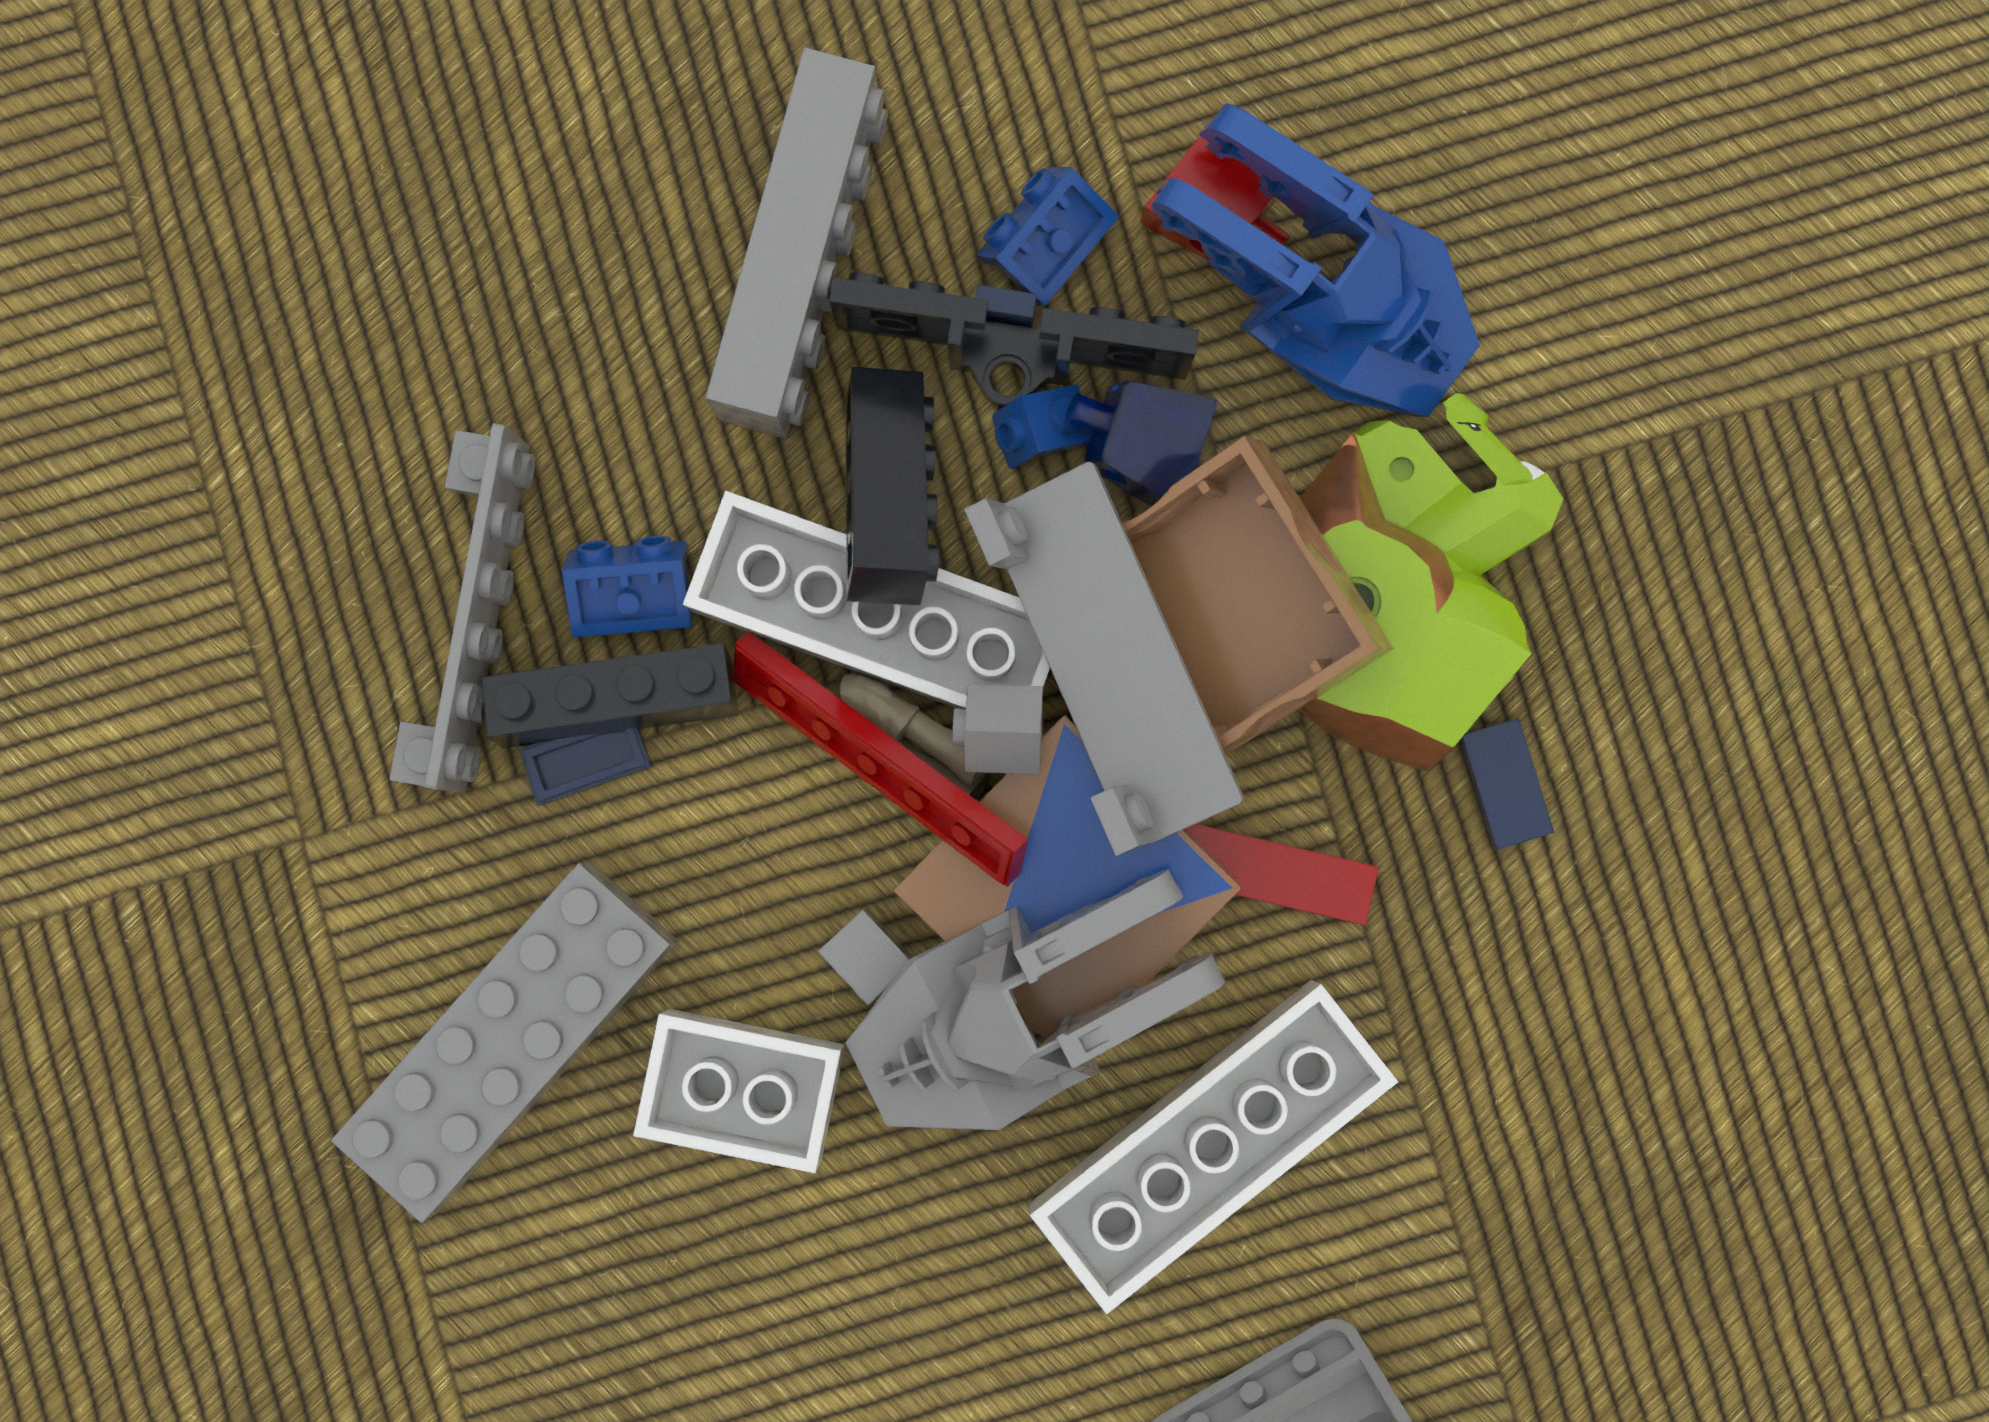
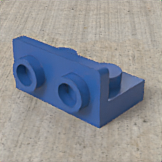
[977,167,1120,306]
[561,535,693,637]

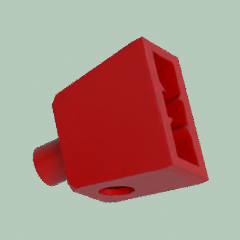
[1141,136,1291,260]

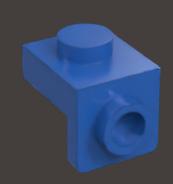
[992,384,1096,469]

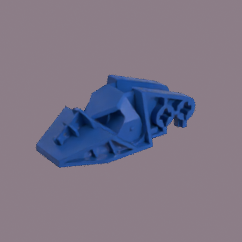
[1151,104,1479,418]

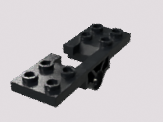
[829,272,1199,408]

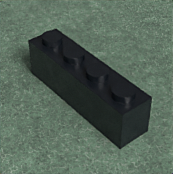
[845,366,939,605]
[481,643,739,748]

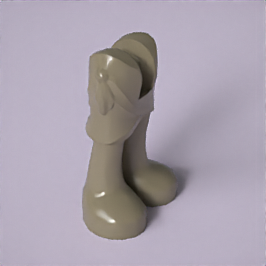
[838,674,992,802]

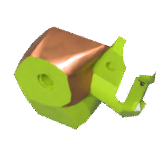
[1298,393,1564,771]

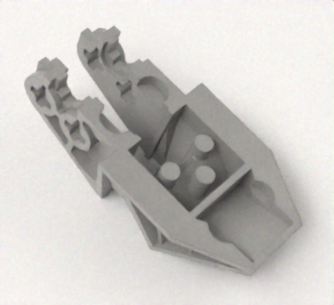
[846,869,1226,1130]

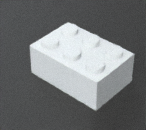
[633,1009,845,1173]

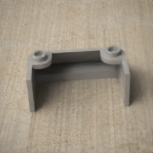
[1152,1319,1412,1422]

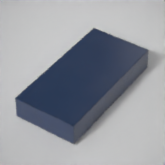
[1459,718,1554,850]
[518,728,653,806]

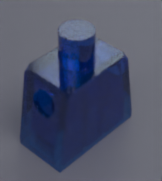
[1064,381,1218,507]

